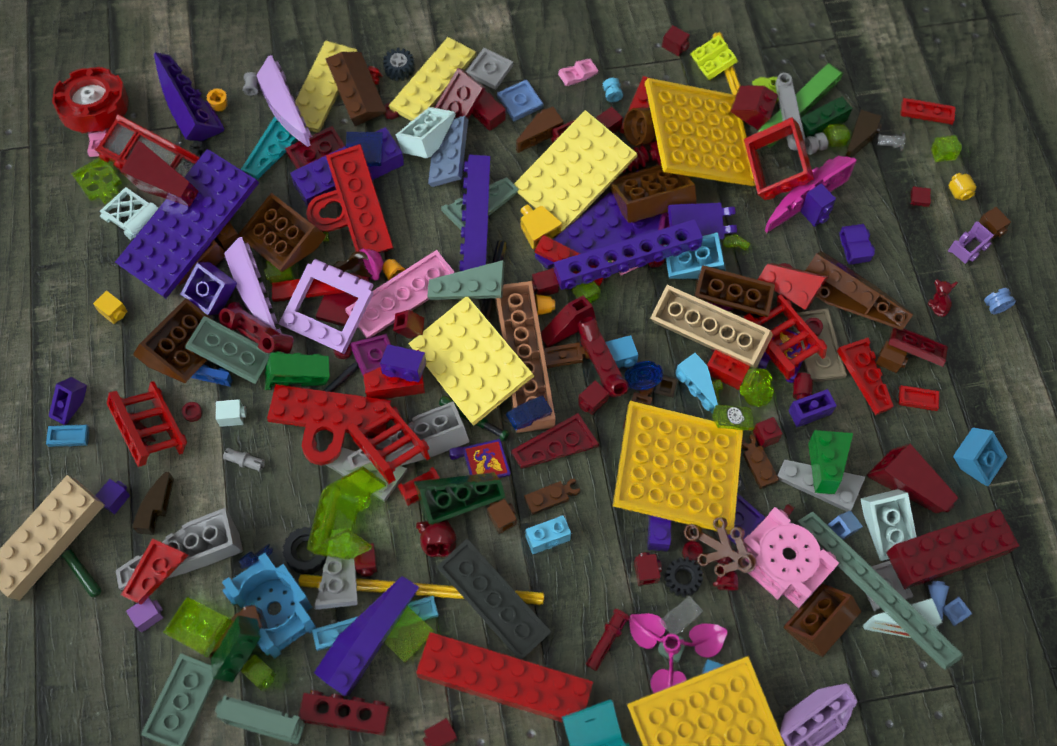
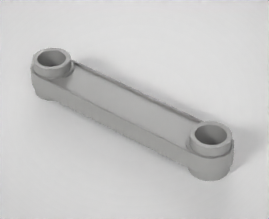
[775,73,805,150]

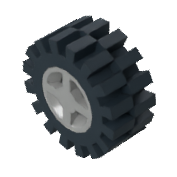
[383,48,415,81]

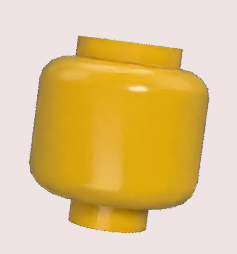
[949,173,976,201]

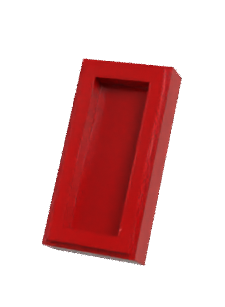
[898,385,940,411]

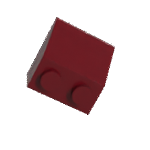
[730,86,778,130]

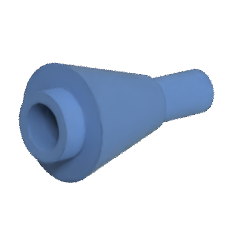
[928,581,949,620]

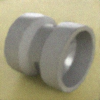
[804,132,828,155]

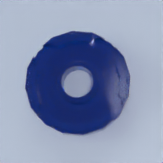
[624,361,663,390]

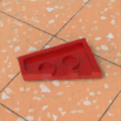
[121,539,189,605]

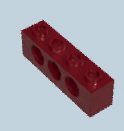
[298,690,390,736]

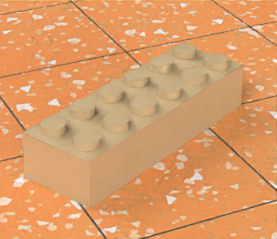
[650,285,773,369]
[0,475,105,601]

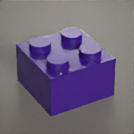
[181,262,237,315]

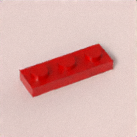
[900,98,955,125]

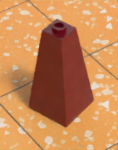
[120,141,199,207]
[866,444,958,513]

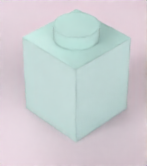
[216,399,247,427]

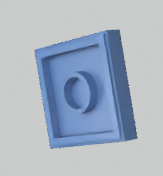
[497,80,544,122]

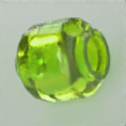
[823,124,850,147]

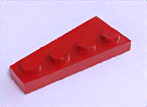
[837,337,894,415]

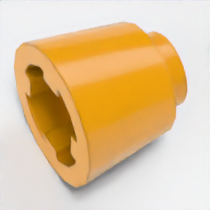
[207,89,227,111]
[382,259,406,281]
[535,295,555,315]

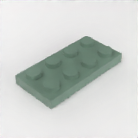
[185,316,273,384]
[141,653,216,746]

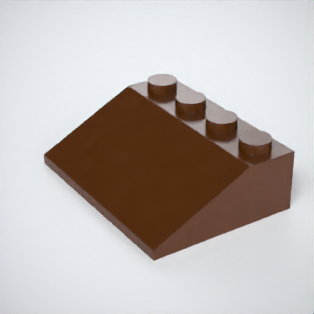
[609,165,696,223]
[238,193,326,272]
[133,298,214,383]

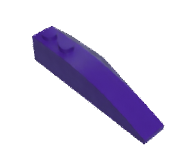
[154,52,225,142]
[314,576,420,696]

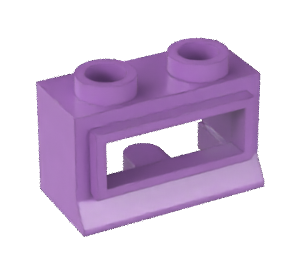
[948,221,994,264]

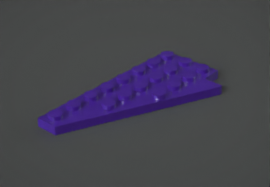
[535,170,661,269]

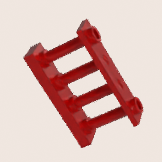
[743,294,827,380]
[106,381,187,467]
[347,402,430,484]

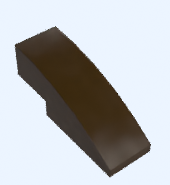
[132,472,174,535]

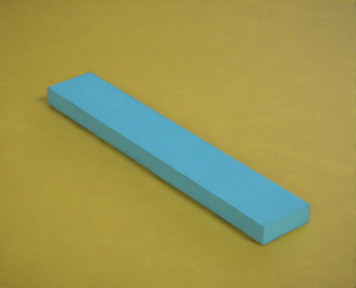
[312,596,439,651]

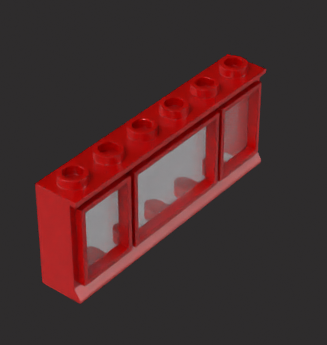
[95,114,200,177]

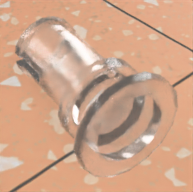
[877,133,905,151]

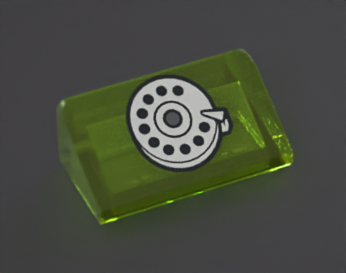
[712,405,754,431]

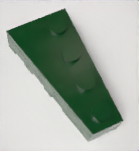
[414,472,506,525]

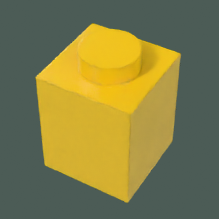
[93,290,128,324]

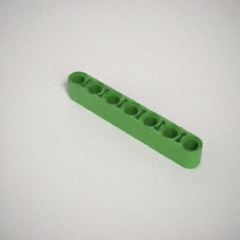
[757,63,843,148]

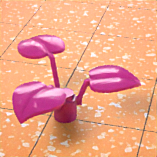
[630,613,727,693]

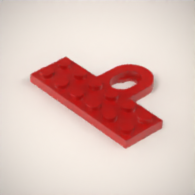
[307,144,394,253]
[267,384,391,465]

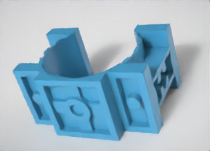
[222,553,316,659]

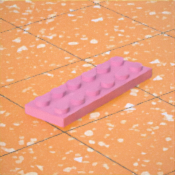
[345,250,455,339]

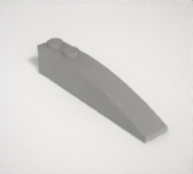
[348,401,469,472]
[116,508,243,590]

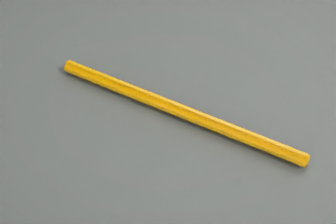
[298,574,544,605]

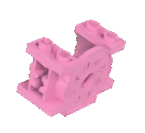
[737,507,839,608]

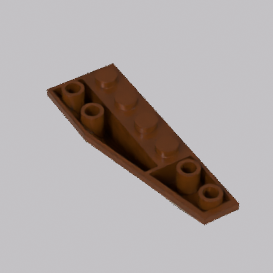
[805,251,913,330]

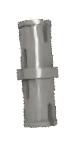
[223,448,265,472]

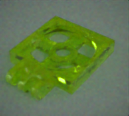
[71,158,122,204]

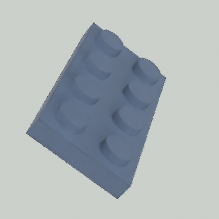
[428,116,468,187]

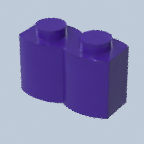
[839,224,875,265]

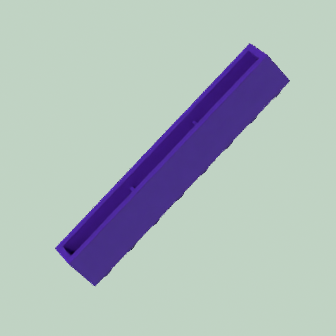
[459,155,490,271]

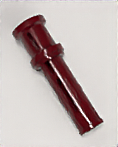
[585,608,630,671]

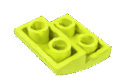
[690,35,738,80]

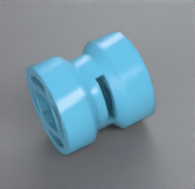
[603,78,623,102]

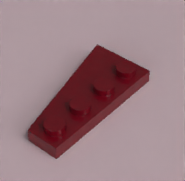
[511,413,599,469]

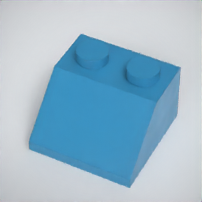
[953,428,1007,486]

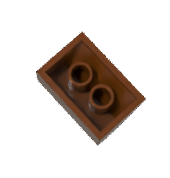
[784,583,861,657]

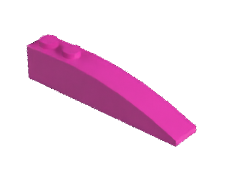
[765,156,857,233]

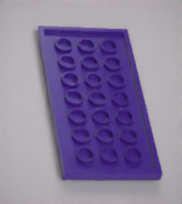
[115,149,259,299]

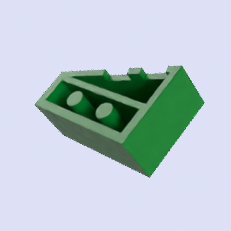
[265,352,330,390]
[808,430,853,495]

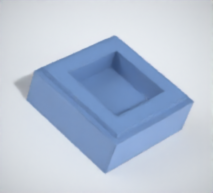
[943,597,972,626]

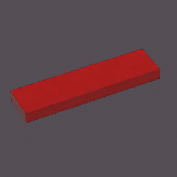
[272,274,346,302]

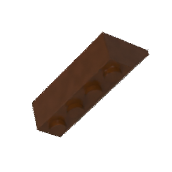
[325,52,387,126]
[694,265,775,317]

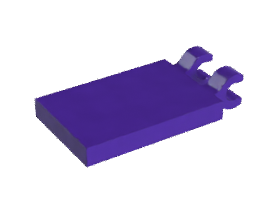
[668,203,737,241]

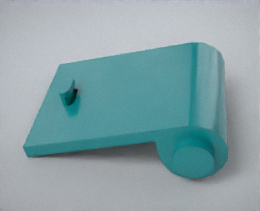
[562,700,630,746]

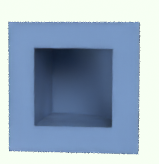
[828,510,863,540]

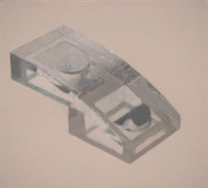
[659,596,703,635]

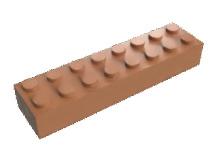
[495,281,555,433]

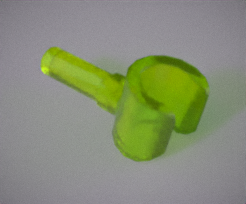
[712,379,723,407]

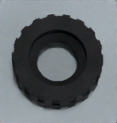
[283,527,329,575]

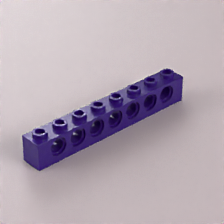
[554,219,703,290]

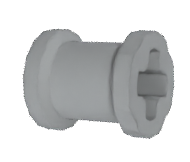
[243,72,258,96]

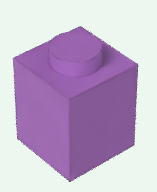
[126,597,164,632]

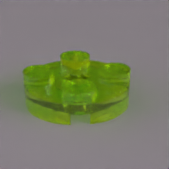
[740,369,774,407]

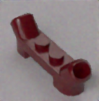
[219,302,294,354]
[578,317,629,397]

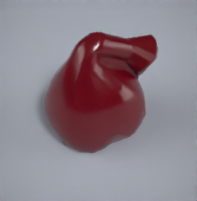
[416,520,457,557]

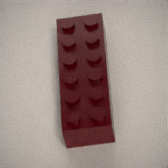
[886,509,1019,590]

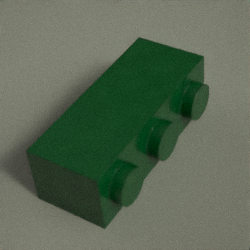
[801,96,852,138]
[211,615,261,682]

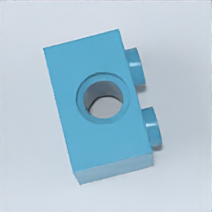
[525,515,571,554]

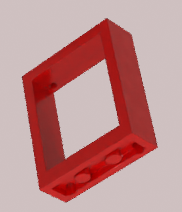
[744,117,814,200]

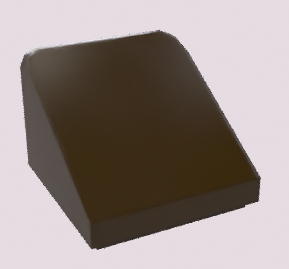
[655,374,678,398]

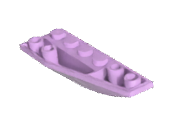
[256,55,311,147]
[224,237,281,333]

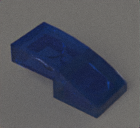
[506,395,553,431]

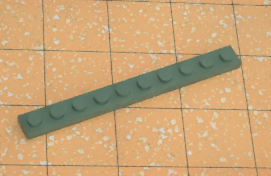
[797,512,962,670]

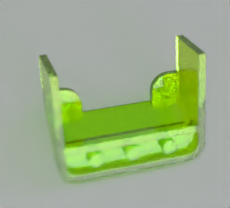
[307,467,386,560]

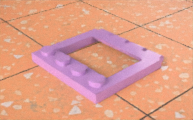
[279,259,374,354]

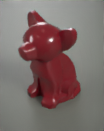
[928,279,958,317]
[713,557,739,591]

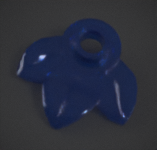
[239,544,273,569]

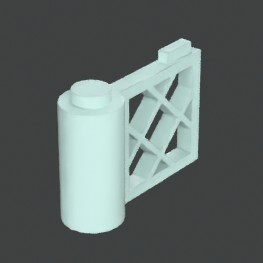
[100,187,158,240]

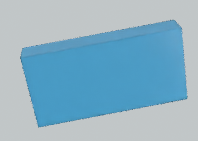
[46,425,90,447]

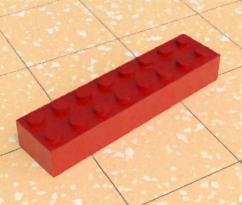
[416,632,593,722]

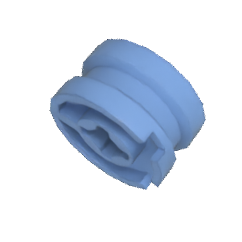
[984,288,1016,314]

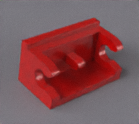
[707,350,750,390]
[398,467,440,506]

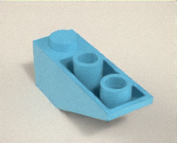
[676,353,718,414]

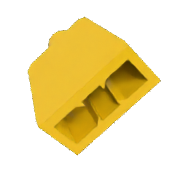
[521,205,562,250]

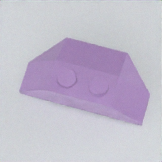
[779,684,857,746]

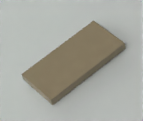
[793,308,847,382]

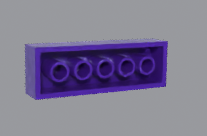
[290,127,404,207]

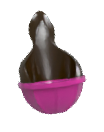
[332,249,383,281]

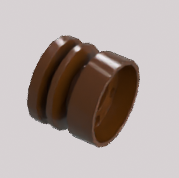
[623,107,657,146]

